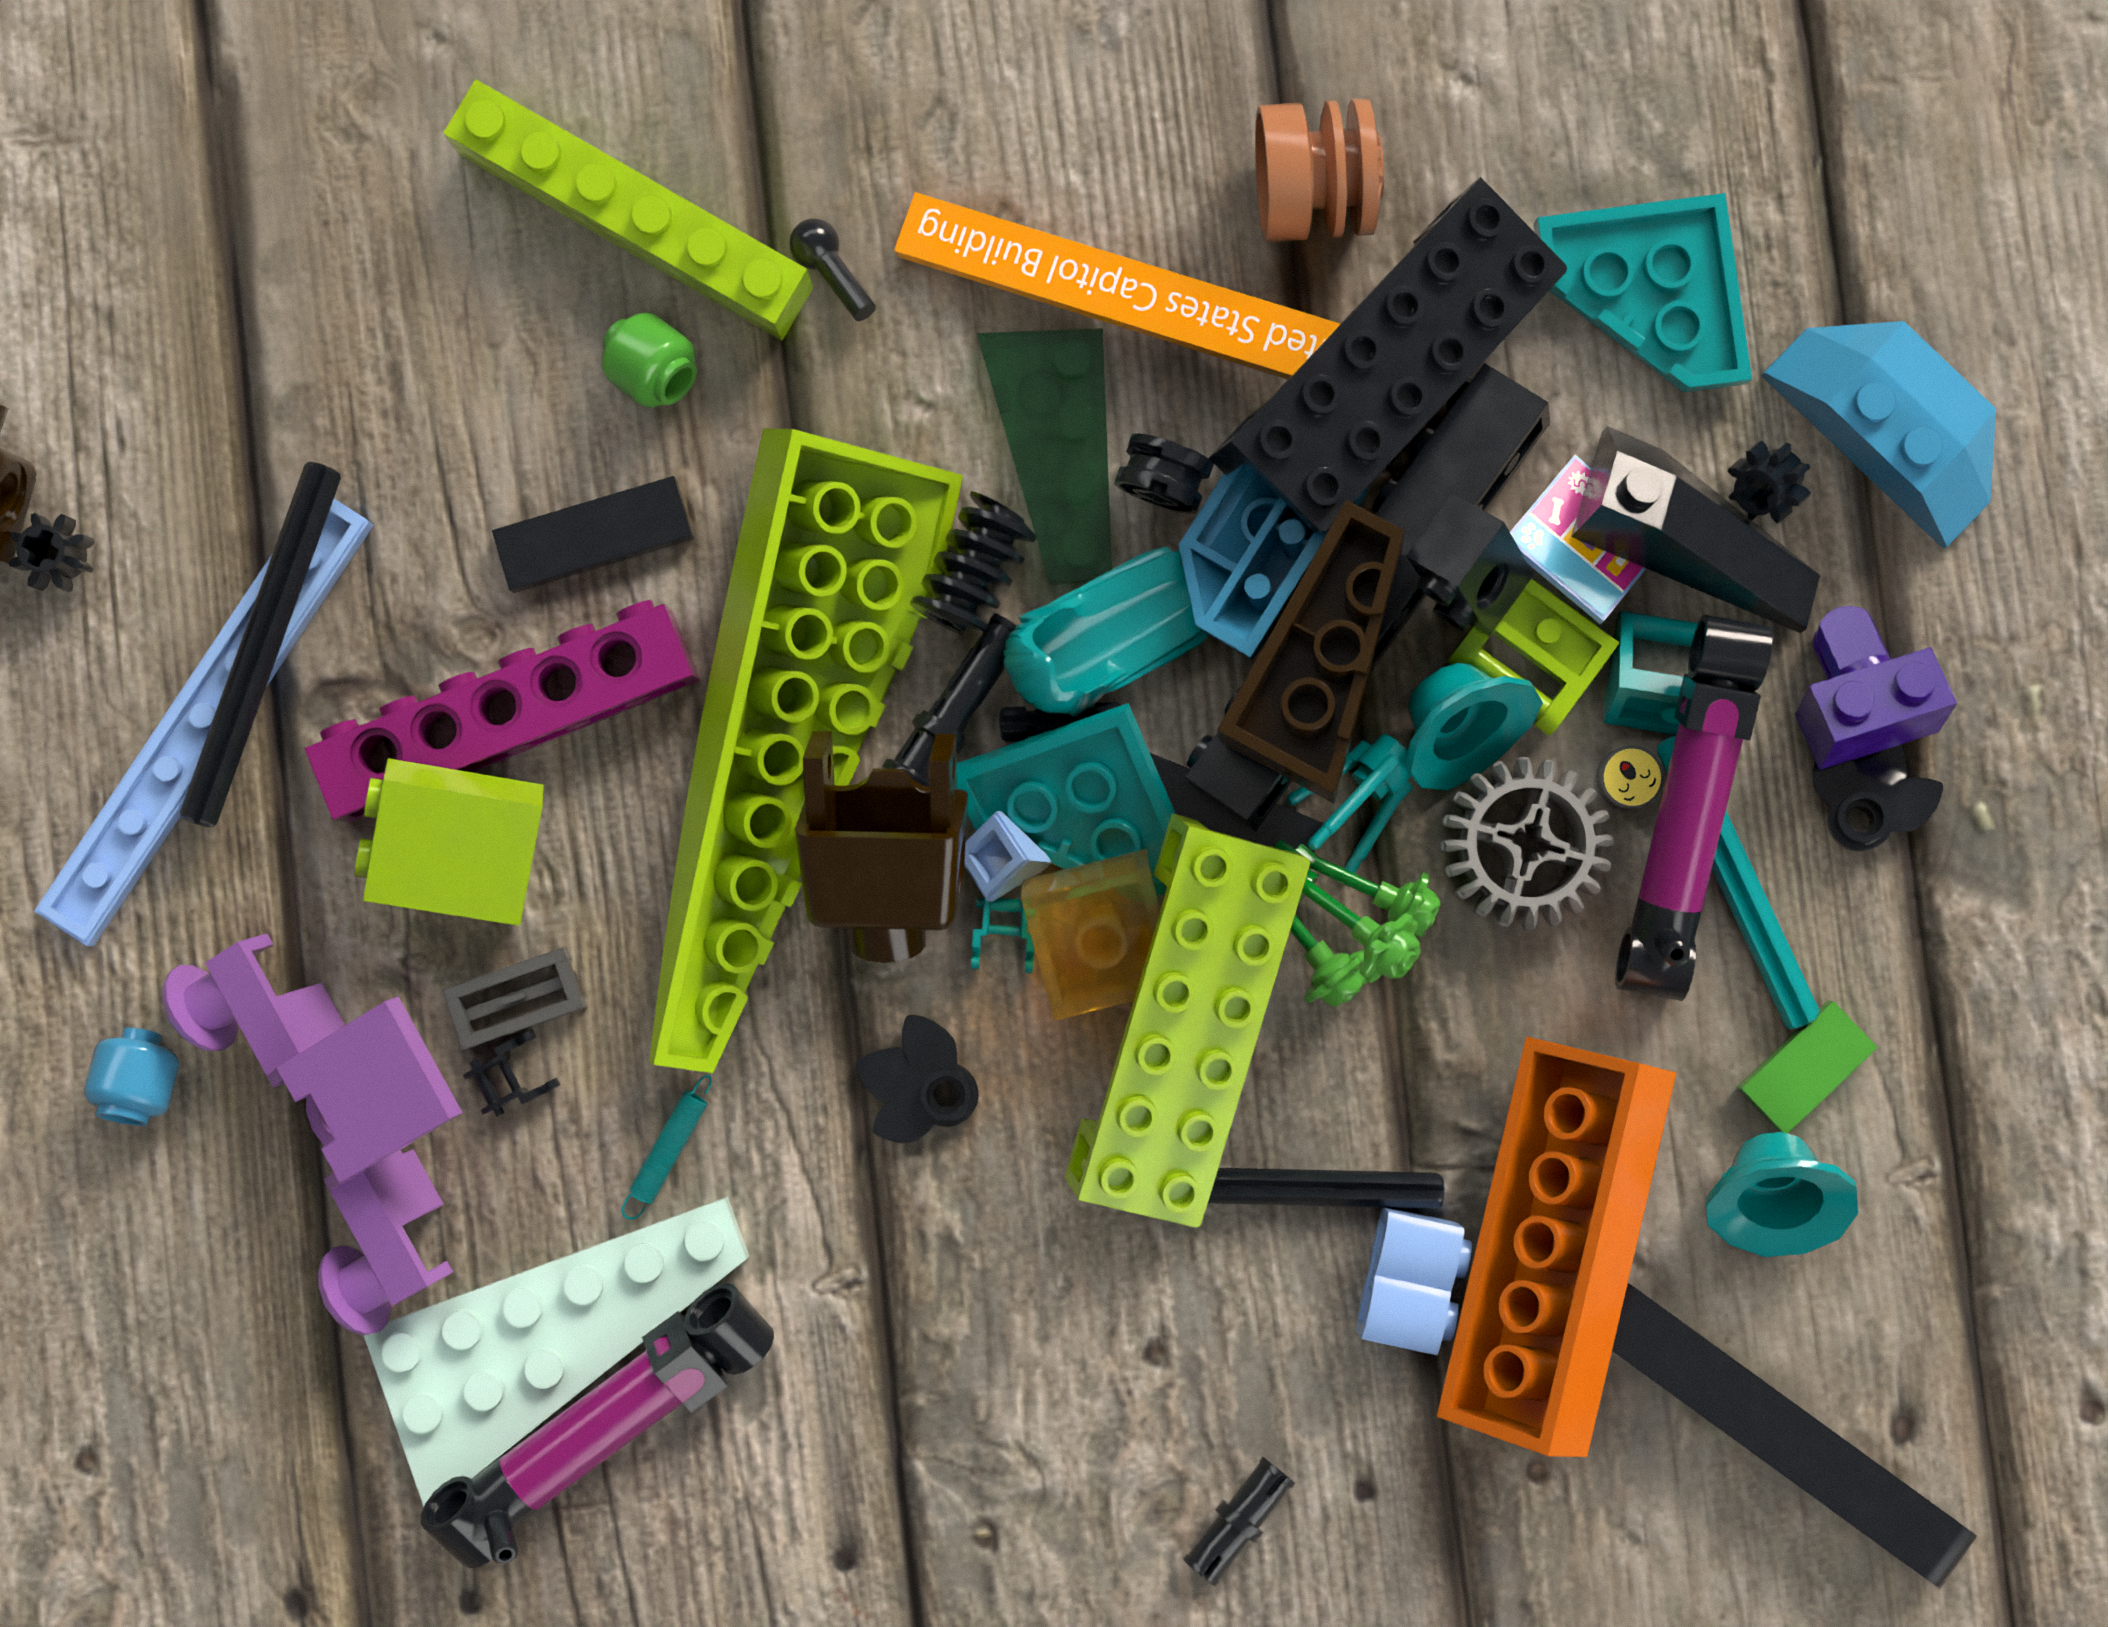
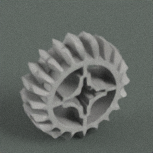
[1438,757,1614,930]

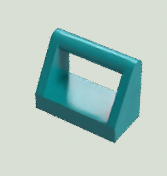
[1603,610,1698,735]

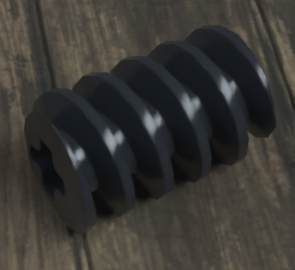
[910,491,1037,635]

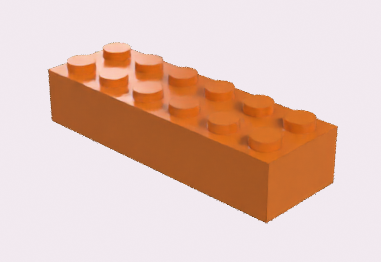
[1436,1036,1677,1457]

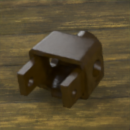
[795,731,968,963]

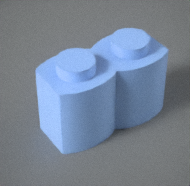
[1356,1207,1472,1355]

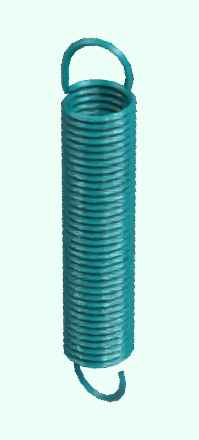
[622,1075,712,1220]

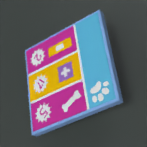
[1510,455,1646,624]

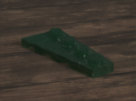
[977,328,1112,585]

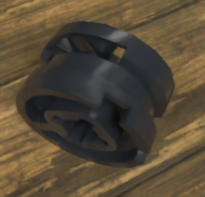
[1114,433,1214,514]

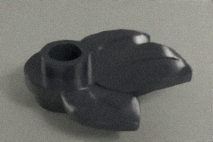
[1812,744,1943,852]
[855,1015,979,1143]

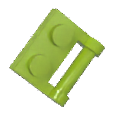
[1447,579,1619,736]

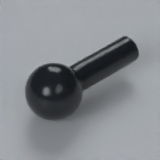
[789,218,876,321]

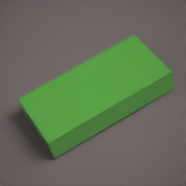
[1736,1000,1878,1134]

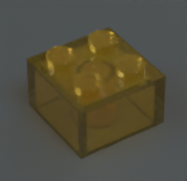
[1021,849,1162,1021]

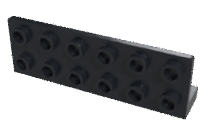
[1209,177,1567,534]

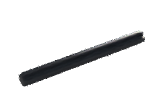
[180,462,341,827]

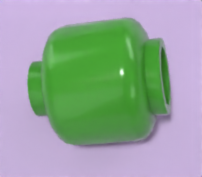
[601,312,697,408]

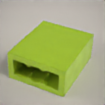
[354,758,544,926]

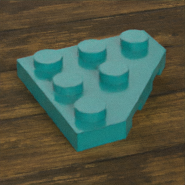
[1533,193,1752,393]
[957,703,1176,902]

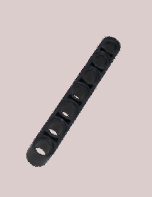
[1612,1283,1977,1589]

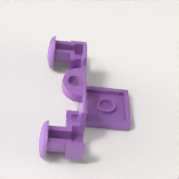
[162,933,463,1336]

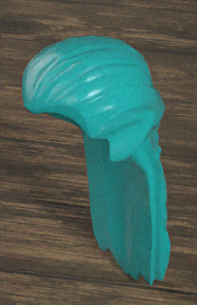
[1004,546,1209,717]

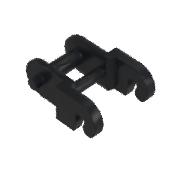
[463,1030,561,1117]

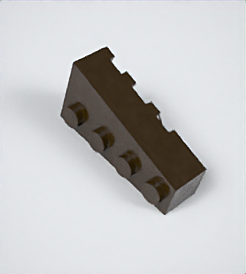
[1217,500,1405,804]

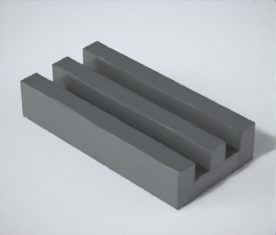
[442,947,588,1050]

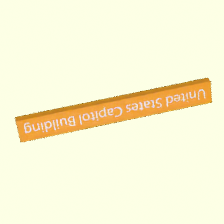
[894,192,1340,379]

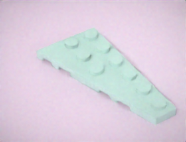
[364,1196,749,1506]

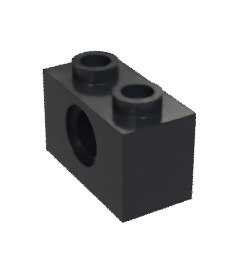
[1406,493,1534,637]

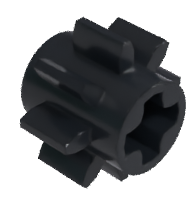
[1727,441,1811,523]
[8,513,95,592]

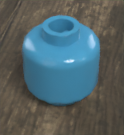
[84,1027,179,1126]

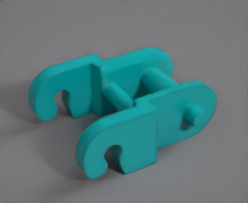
[971,890,1037,974]

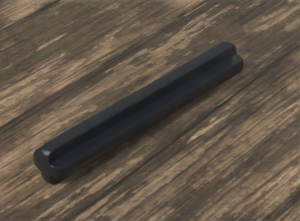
[1208,1168,1445,1209]

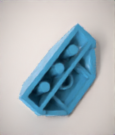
[1761,321,1996,549]
[1179,463,1370,660]

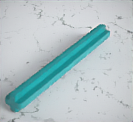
[1657,735,1820,1029]

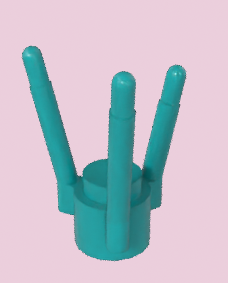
[1287,734,1413,874]

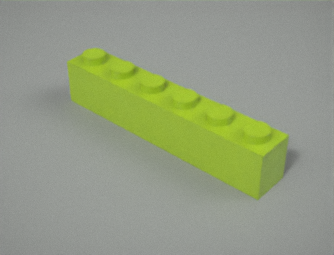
[443,79,814,341]

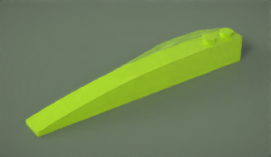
[649,428,963,1073]

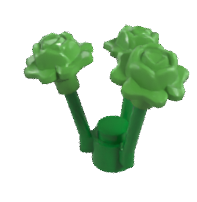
[1273,839,1441,1007]

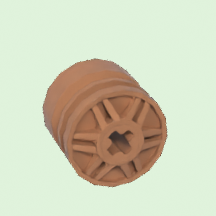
[1255,98,1384,242]

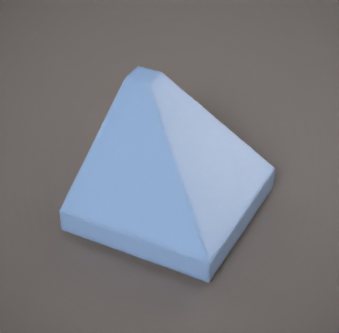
[964,811,1052,902]

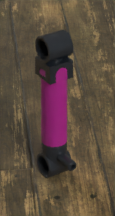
[1615,615,1773,1001]
[420,1283,774,1568]

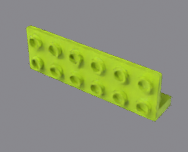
[1064,813,1310,1227]

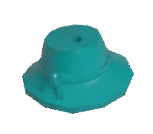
[1405,663,1543,791]
[1705,1132,1859,1257]

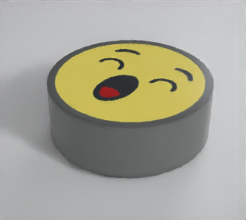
[1596,745,1664,810]

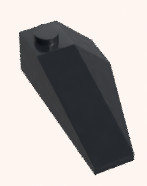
[1571,426,1820,633]

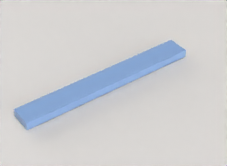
[34,498,375,946]

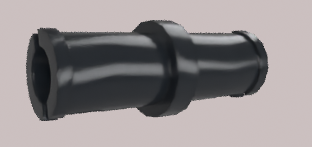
[1183,1456,1296,1587]

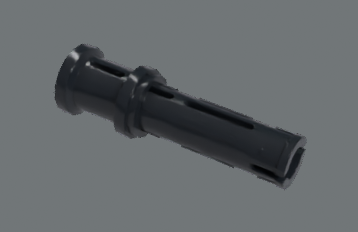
[881,613,1017,787]

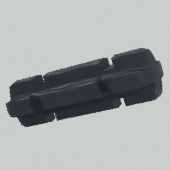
[999,702,1121,742]

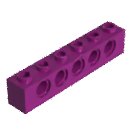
[304,600,700,822]

